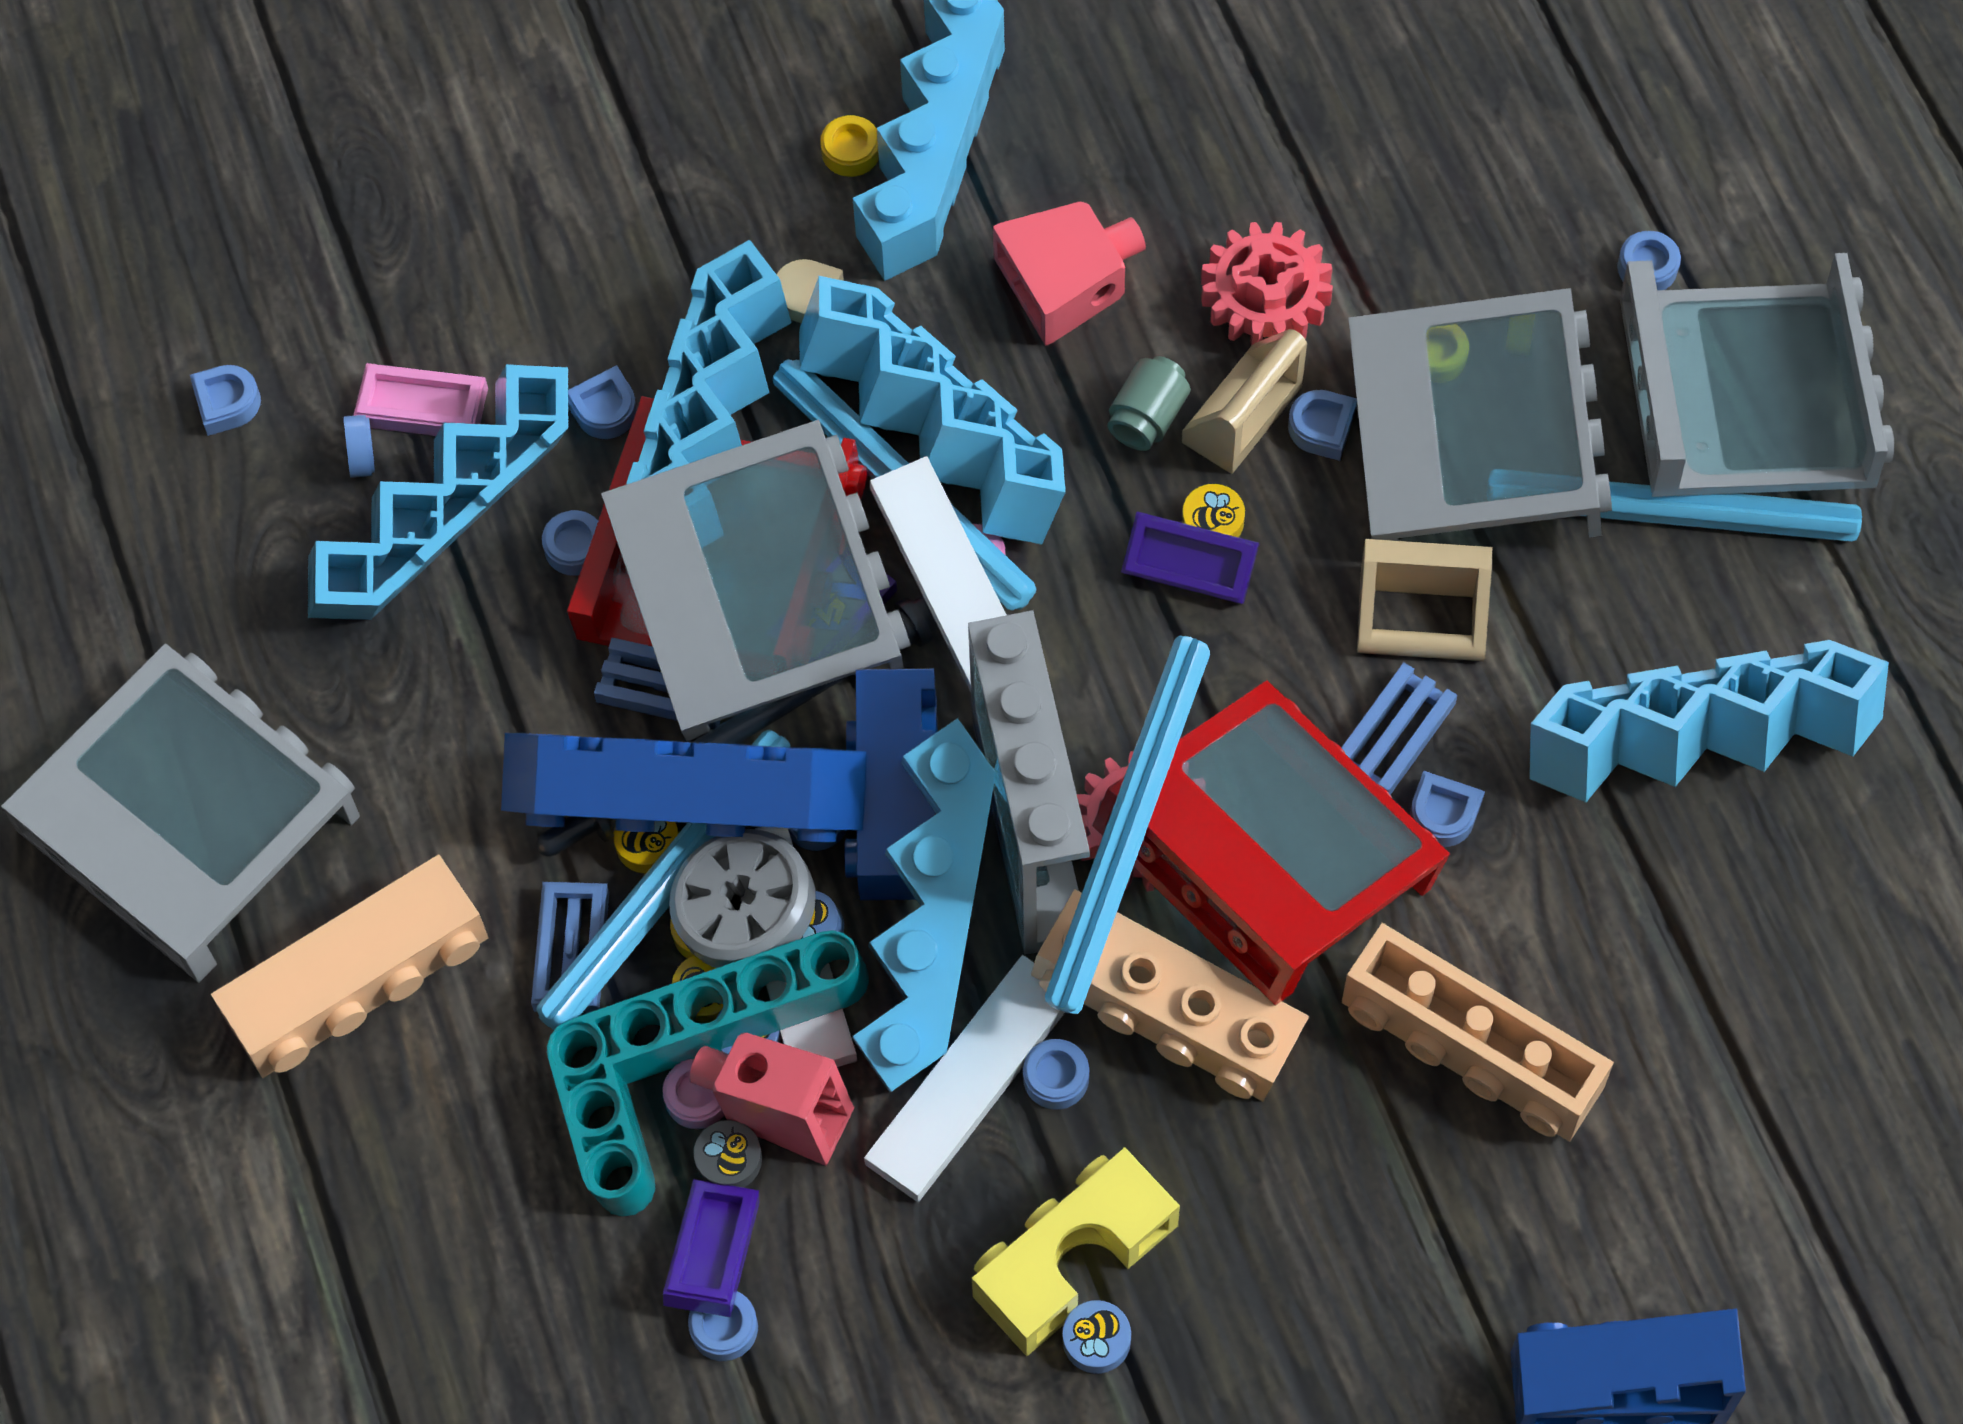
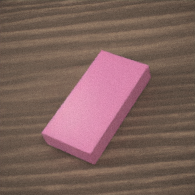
[353,363,488,436]

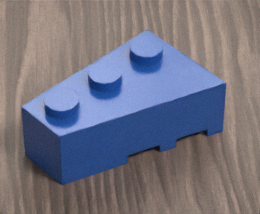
[845,669,938,900]
[1510,1308,1746,1424]

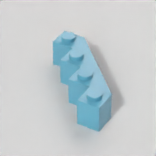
[853,0,1005,281]
[627,240,791,550]
[799,276,1065,544]
[308,365,568,620]
[1530,640,1889,802]
[852,718,996,1093]

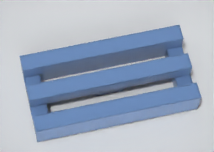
[594,638,720,729]
[1342,662,1457,795]
[531,882,609,1013]

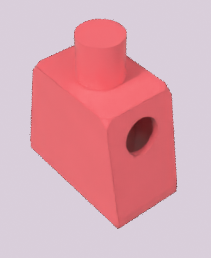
[993,201,1146,346]
[690,1033,854,1166]

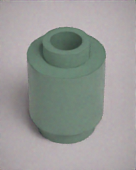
[1107,356,1191,451]

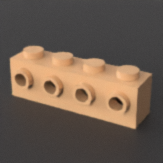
[211,854,488,1078]
[1031,889,1309,1101]
[1342,923,1614,1142]

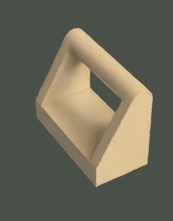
[1182,329,1307,474]
[1357,539,1492,661]

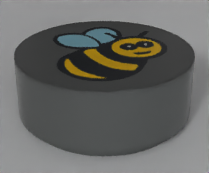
[694,1120,762,1188]

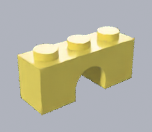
[972,1148,1180,1356]

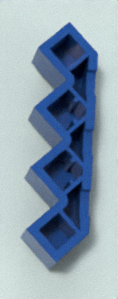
[501,733,867,842]

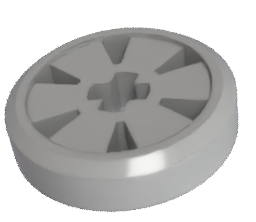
[669,829,816,968]

